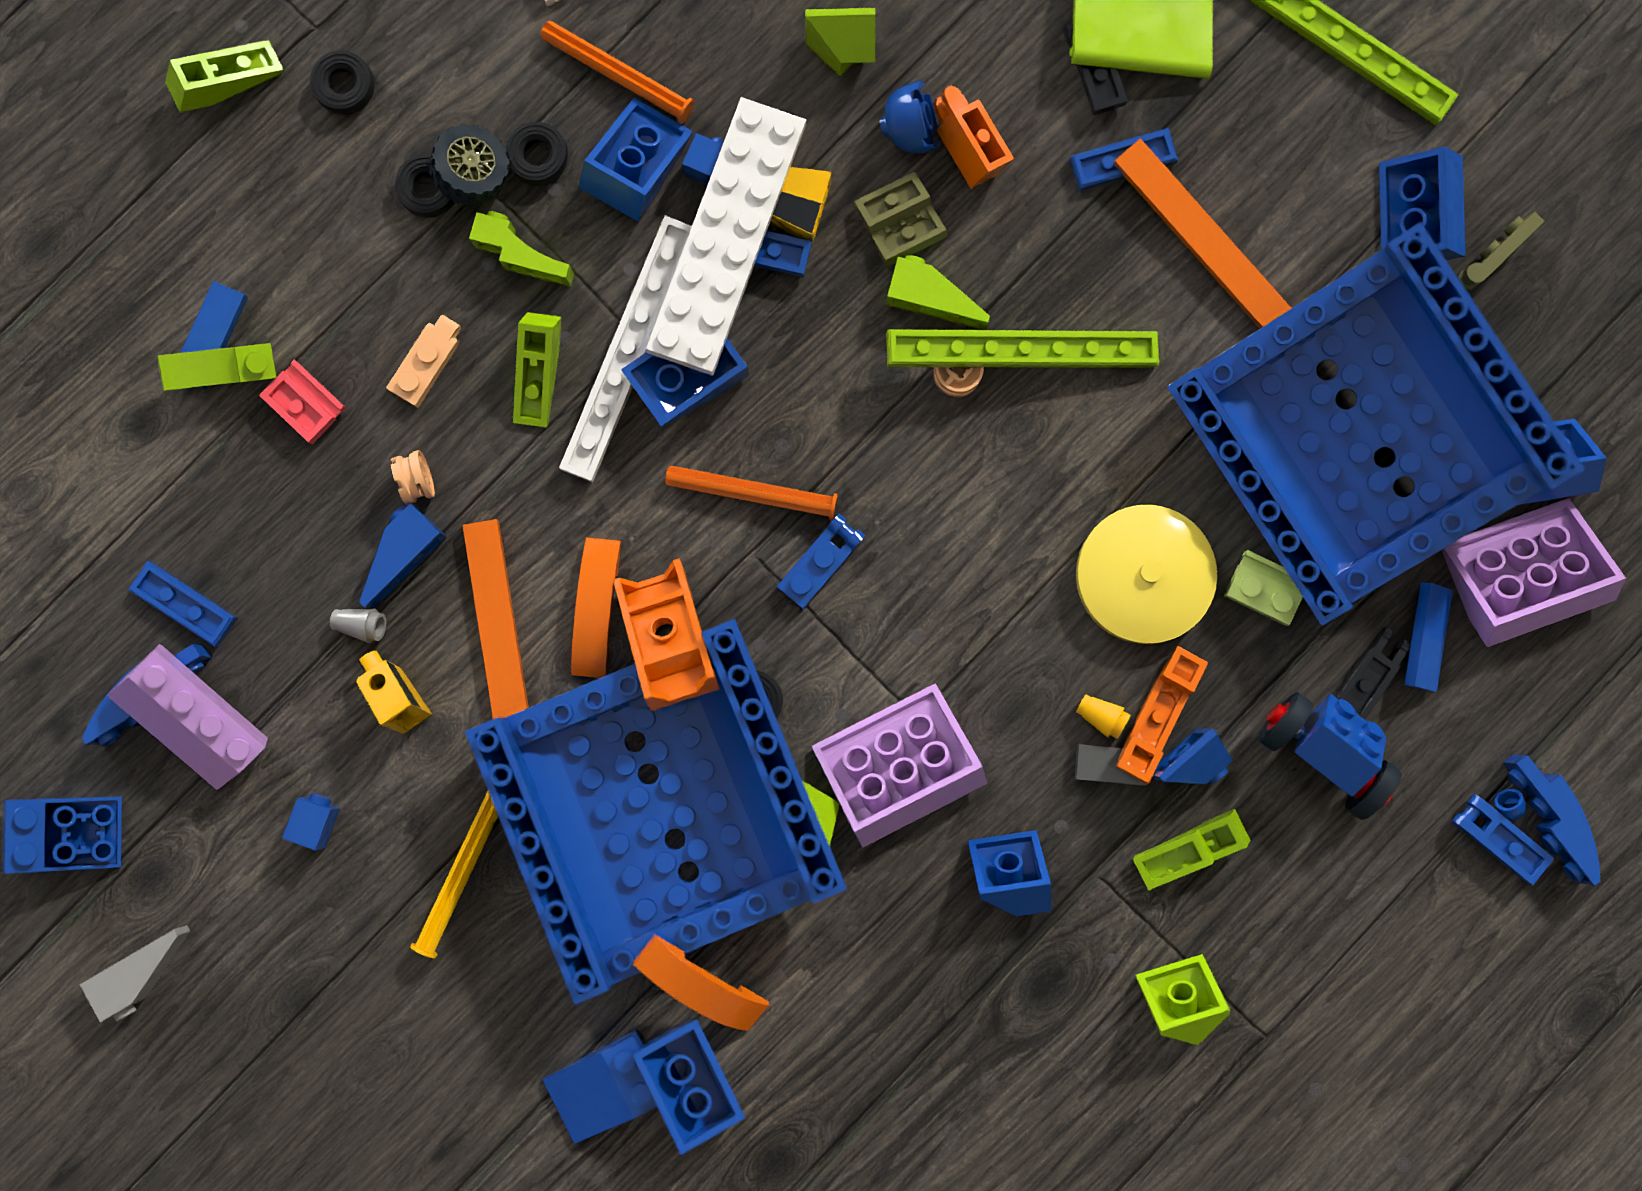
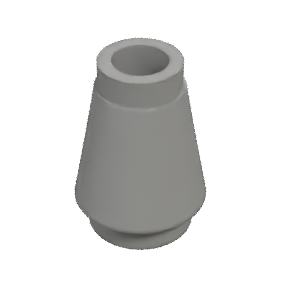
[330,609,386,643]

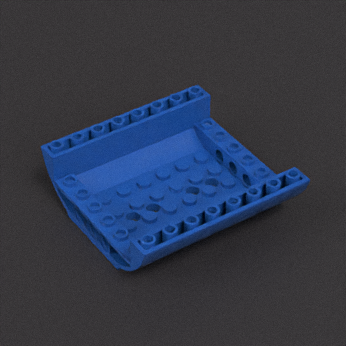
[1167,222,1585,626]
[465,619,847,1005]

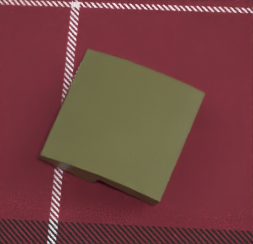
[854,171,947,267]

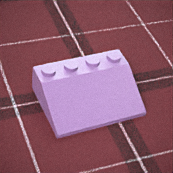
[1441,498,1626,647]
[812,683,988,848]

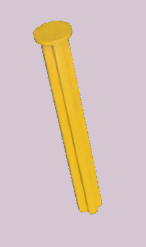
[410,791,498,958]

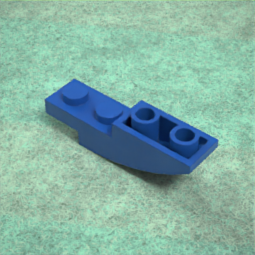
[82,644,212,747]
[1503,754,1601,886]

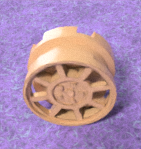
[933,367,984,397]
[391,450,435,505]

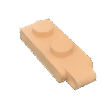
[386,315,461,408]

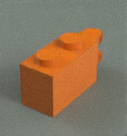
[932,85,1014,189]

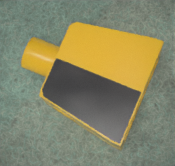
[770,167,831,244]
[356,651,432,734]

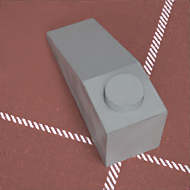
[79,925,190,1022]

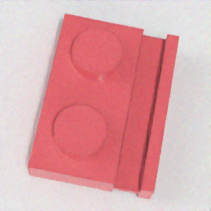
[259,360,347,444]

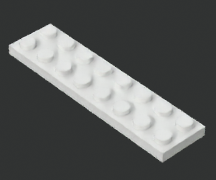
[646,97,806,376]

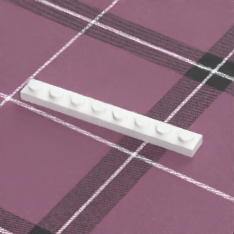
[559,216,692,483]

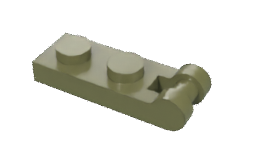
[1456,212,1544,291]

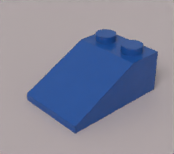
[578,98,693,222]
[621,338,749,427]
[542,1029,656,1144]

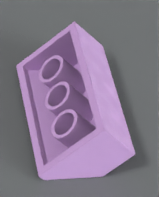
[107,644,268,790]

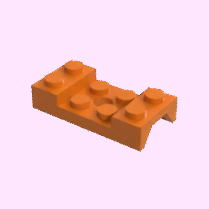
[613,558,720,711]

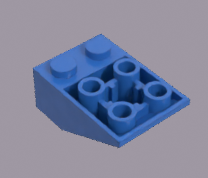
[2,797,122,874]

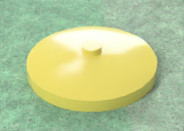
[1076,505,1217,644]

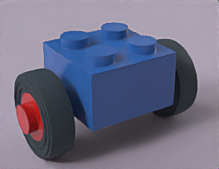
[1258,692,1401,820]

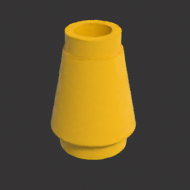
[1076,694,1131,739]

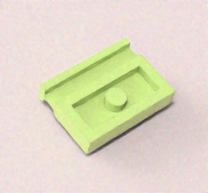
[1224,550,1303,626]

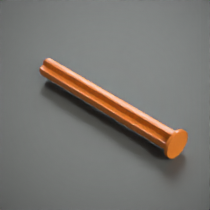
[540,21,695,124]
[665,465,838,521]

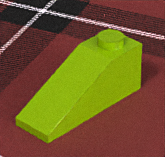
[165,40,283,112]
[886,255,990,330]
[513,312,562,428]

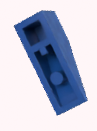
[359,503,447,609]

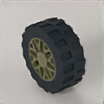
[429,124,509,206]

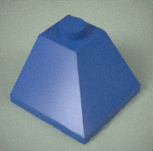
[1151,728,1232,784]
[968,830,1051,916]

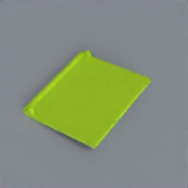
[1069,0,1213,79]

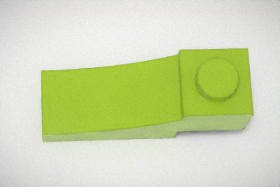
[469,211,574,287]
[157,343,276,391]
[1133,809,1251,890]

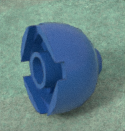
[880,81,939,154]

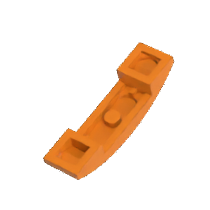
[571,537,621,678]
[1116,646,1208,784]
[633,935,769,1031]

